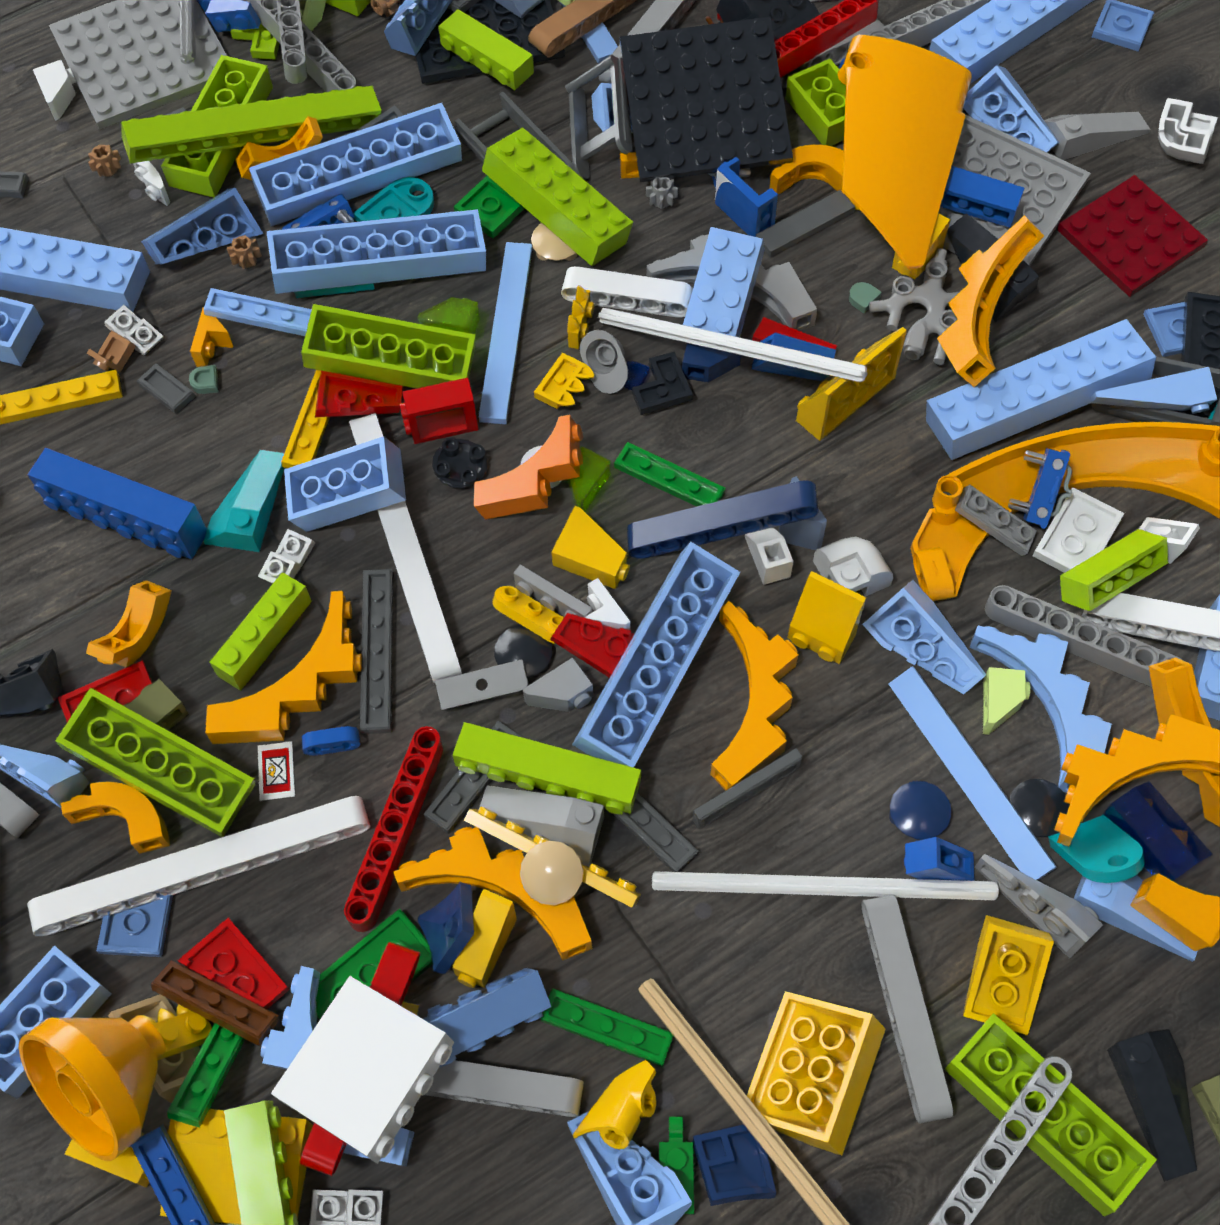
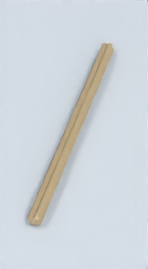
[638,979,850,1225]

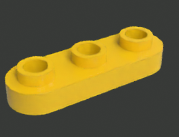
[492,586,564,643]

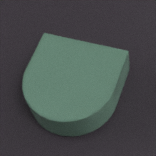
[849,282,882,313]
[189,365,219,394]

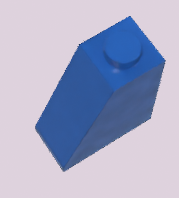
[751,333,836,381]

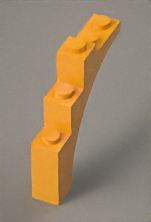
[937,215,1044,387]
[205,591,362,744]
[710,601,798,791]
[1148,657,1220,827]
[1054,714,1220,847]
[393,827,592,960]
[1130,873,1220,951]

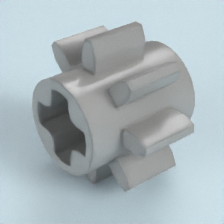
[646,177,678,209]

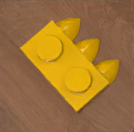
[567,285,594,349]
[534,353,594,409]
[141,1004,212,1061]

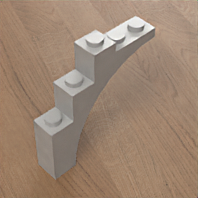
[646,234,817,331]

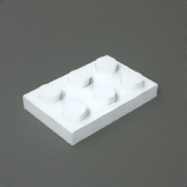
[1033,487,1124,573]

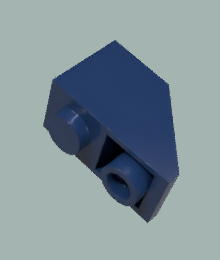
[682,343,741,383]

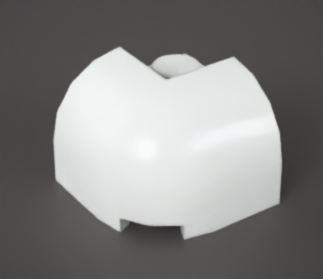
[1158,98,1218,164]
[813,537,893,597]

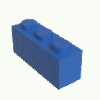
[940,166,1025,228]

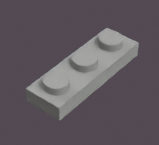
[514,565,592,618]

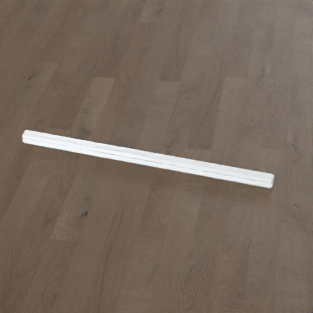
[598,308,867,382]
[652,871,999,900]

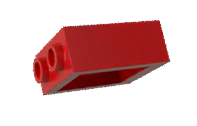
[399,378,479,444]

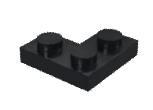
[632,351,693,415]

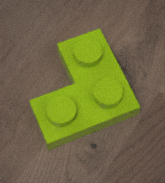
[231,23,280,59]

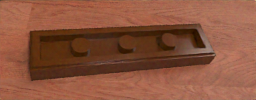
[151,960,279,1046]

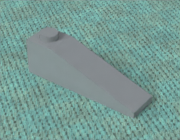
[1044,112,1151,160]
[479,785,604,868]
[975,854,1103,958]

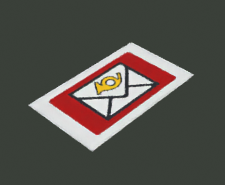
[258,741,295,801]

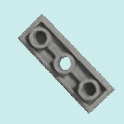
[955,485,1037,556]
[435,660,529,710]

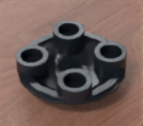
[432,437,488,488]
[494,625,552,678]
[1009,779,1070,837]

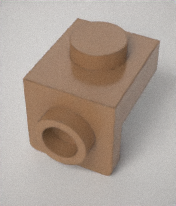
[87,330,136,372]

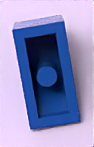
[904,837,974,881]

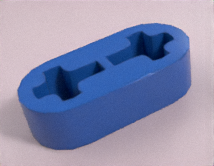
[302,726,360,755]

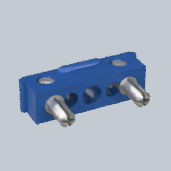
[282,194,354,230]
[1008,448,1072,529]

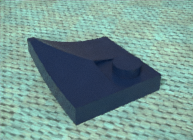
[418,882,474,974]
[692,1125,776,1206]

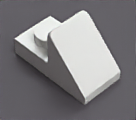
[1139,517,1200,564]
[585,578,630,630]

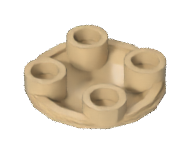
[531,223,577,261]
[520,841,583,905]

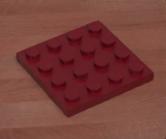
[1057,175,1208,297]

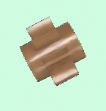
[371,0,400,17]
[88,145,121,177]
[227,235,262,269]

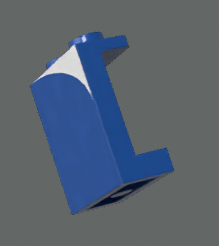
[715,157,778,237]

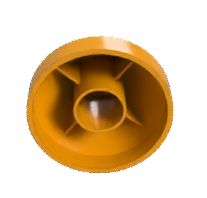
[19,1015,166,1161]

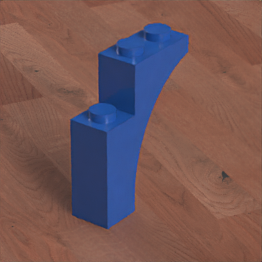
[197,0,261,32]

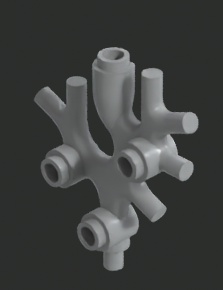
[869,248,959,365]

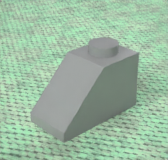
[523,658,593,712]

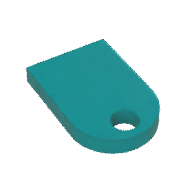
[353,177,434,222]
[1048,815,1144,883]

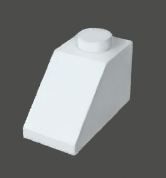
[33,60,76,121]

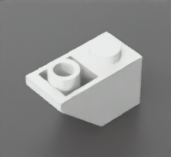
[745,528,793,585]

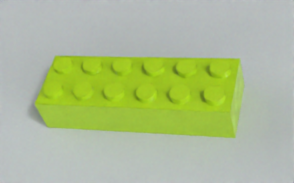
[161,55,273,197]
[482,127,633,266]
[301,304,475,388]
[55,688,255,837]
[944,1013,1157,1216]

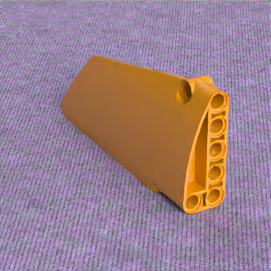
[838,35,972,269]

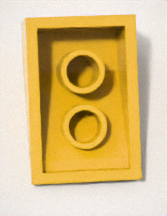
[787,571,866,664]
[963,915,1054,1035]

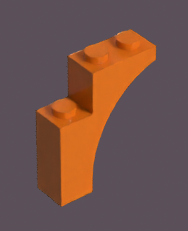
[474,414,583,520]

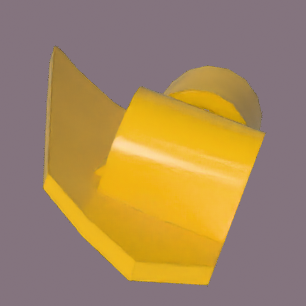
[573,1060,656,1149]

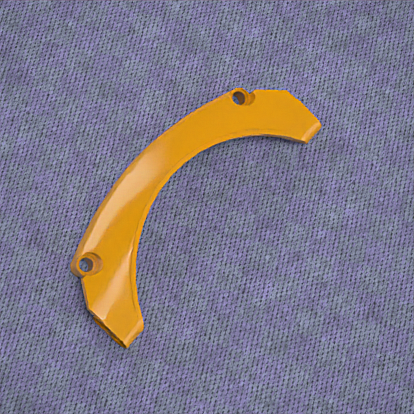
[910,422,1220,602]

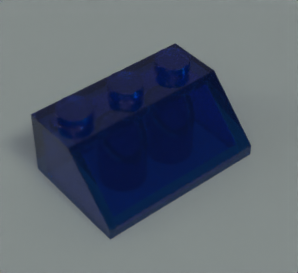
[1102,781,1213,882]

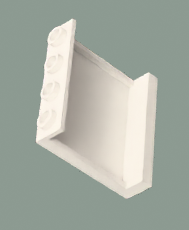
[271,976,454,1164]

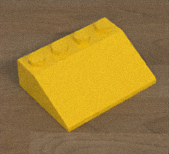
[796,327,907,441]
[747,991,886,1155]
[160,1109,313,1225]

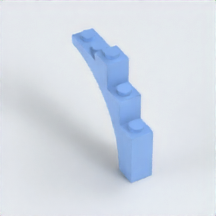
[969,625,1112,793]
[261,966,414,1166]

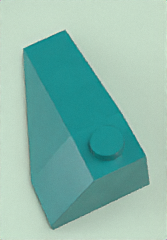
[203,450,284,552]

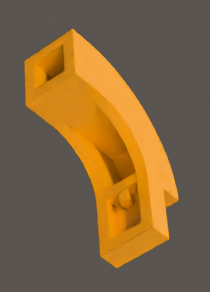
[236,116,323,180]
[769,145,843,195]
[86,580,172,667]
[61,782,170,854]

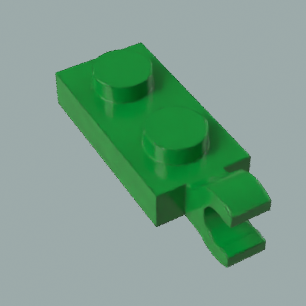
[659,1117,694,1215]

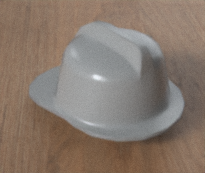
[580,330,628,394]

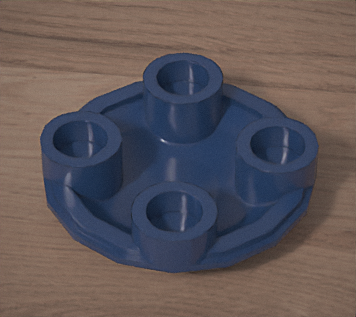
[889,781,952,840]

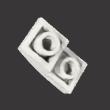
[133,161,170,206]
[105,305,163,355]
[258,529,315,583]
[309,1190,383,1225]

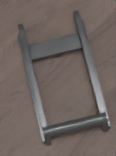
[565,55,632,180]
[455,92,575,171]
[1091,356,1220,426]

